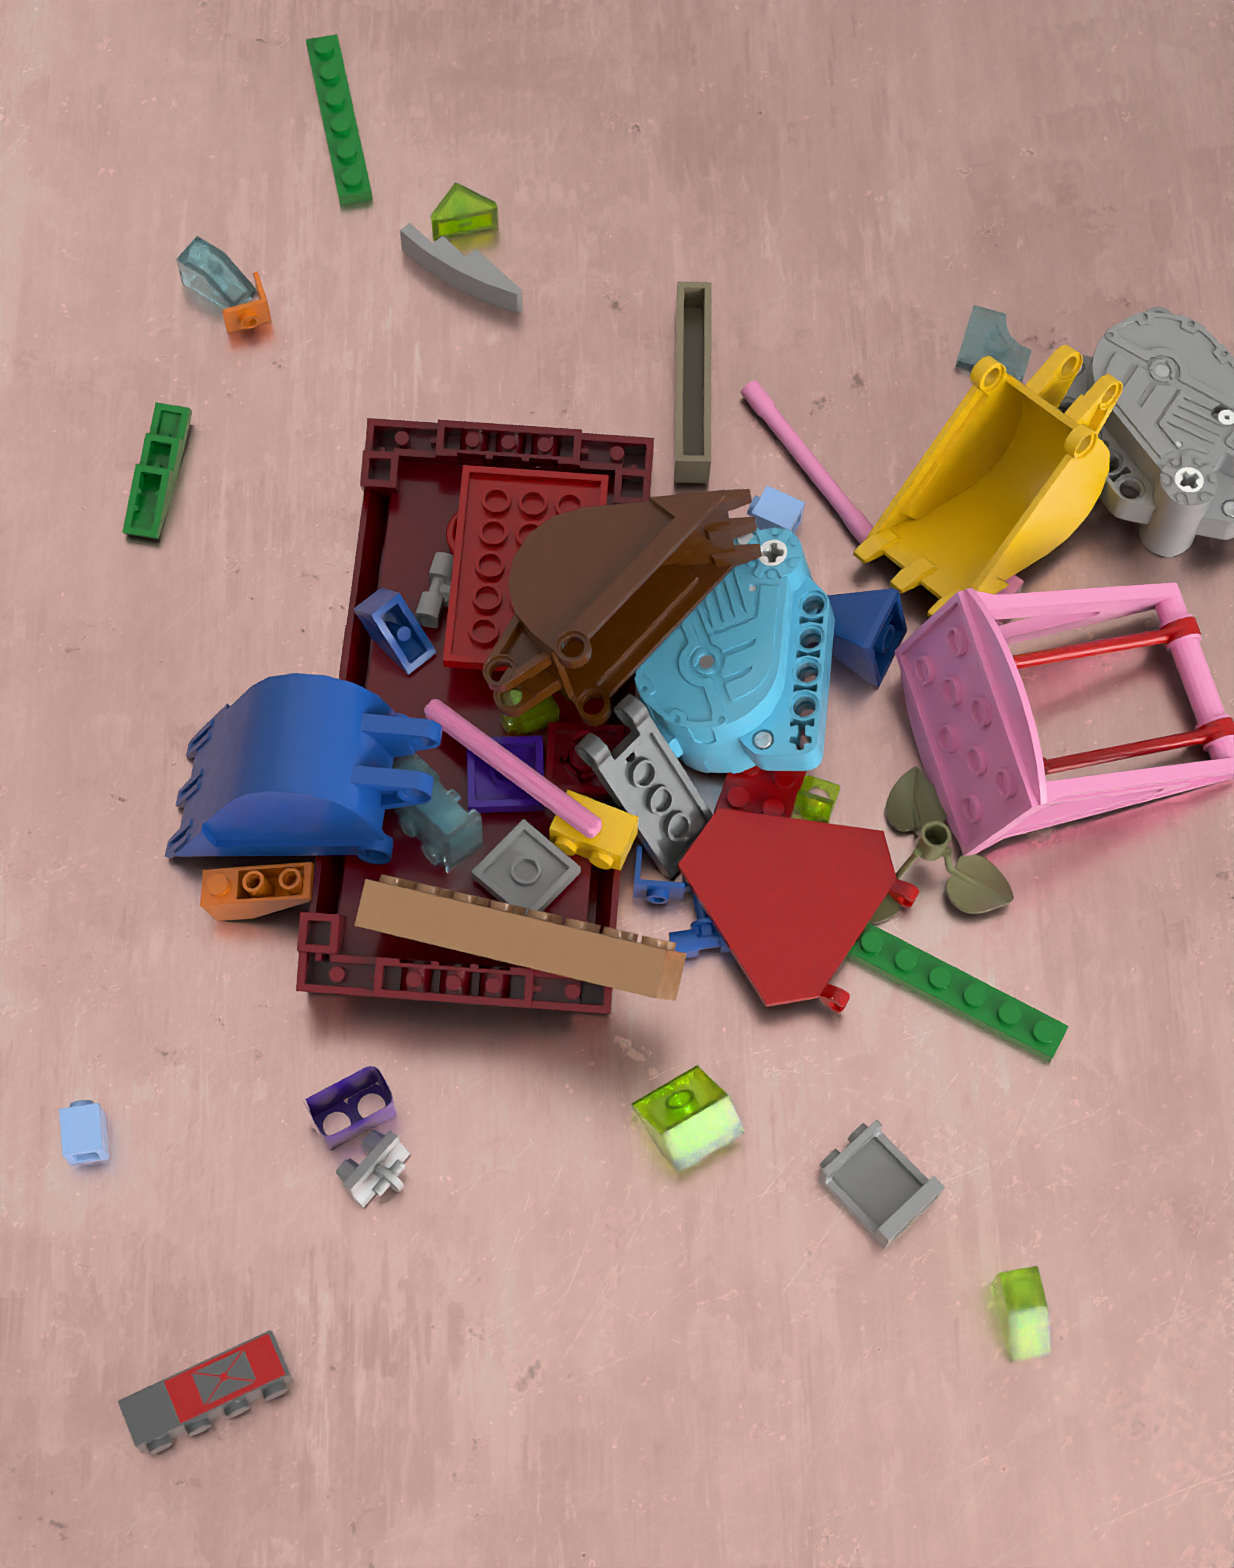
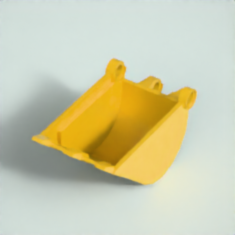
[853,344,1123,617]

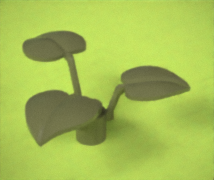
[869,766,1014,924]

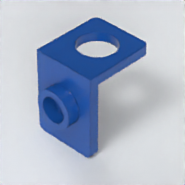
[633,845,685,904]

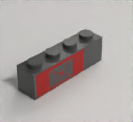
[118,1330,294,1454]

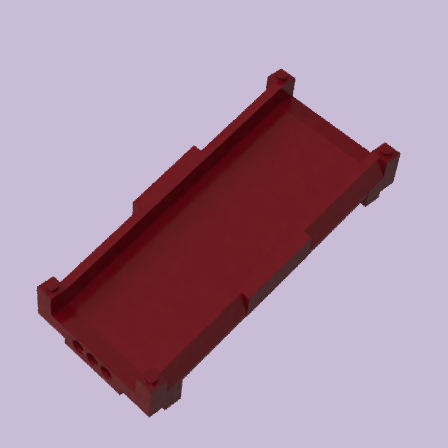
[296,418,654,1014]

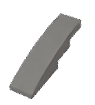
[400,223,523,314]

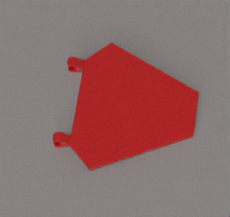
[677,808,919,1013]

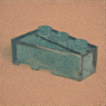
[386,753,484,872]

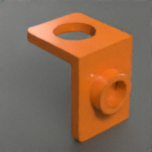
[222,272,272,332]

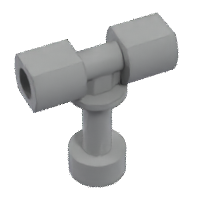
[416,552,454,628]

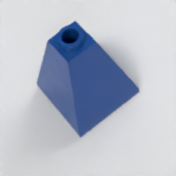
[815,588,907,688]

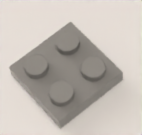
[471,819,581,916]

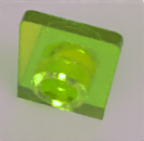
[793,775,840,823]

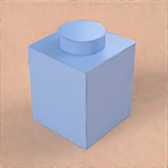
[747,485,805,534]
[59,1100,109,1165]

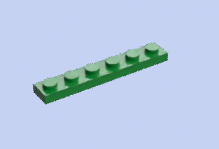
[306,34,373,205]
[846,923,1069,1063]

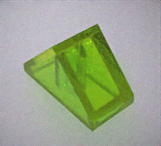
[430,182,499,241]

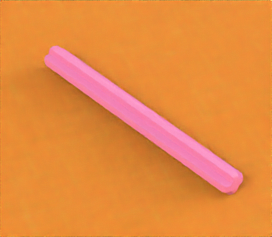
[424,699,603,838]

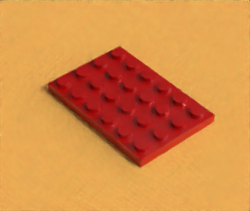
[443,465,609,671]

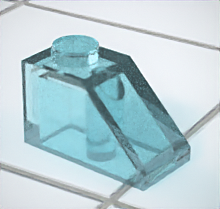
[176,236,256,309]

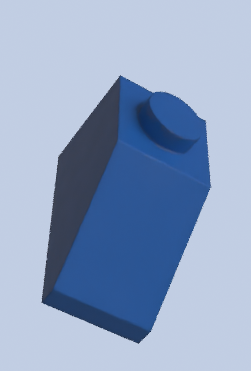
[353,587,437,674]

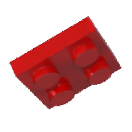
[714,766,807,818]

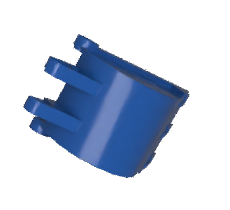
[165,673,443,864]

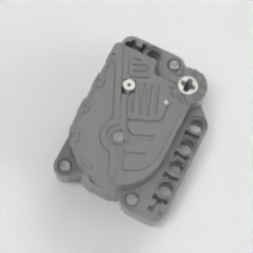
[1031,307,1234,557]

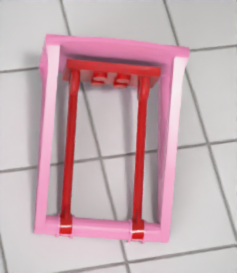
[894,582,1234,856]

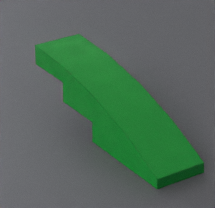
[122,402,192,539]

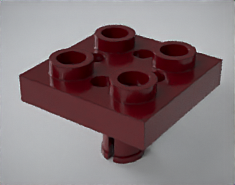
[545,722,624,800]

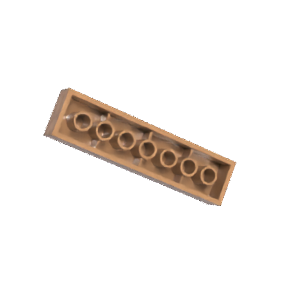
[355,874,687,1001]

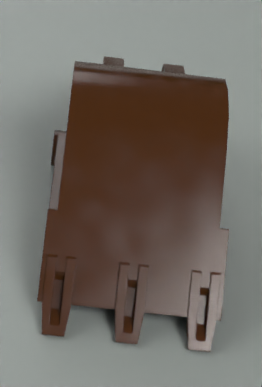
[482,489,762,726]

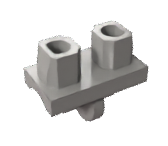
[336,1130,410,1208]

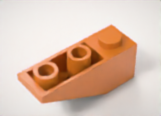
[200,862,314,921]

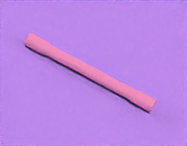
[741,380,873,544]

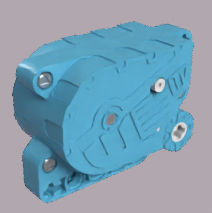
[634,527,835,774]

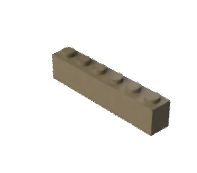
[674,281,712,483]

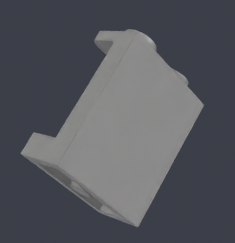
[818,1119,945,1249]

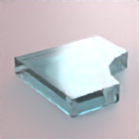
[955,305,1032,382]

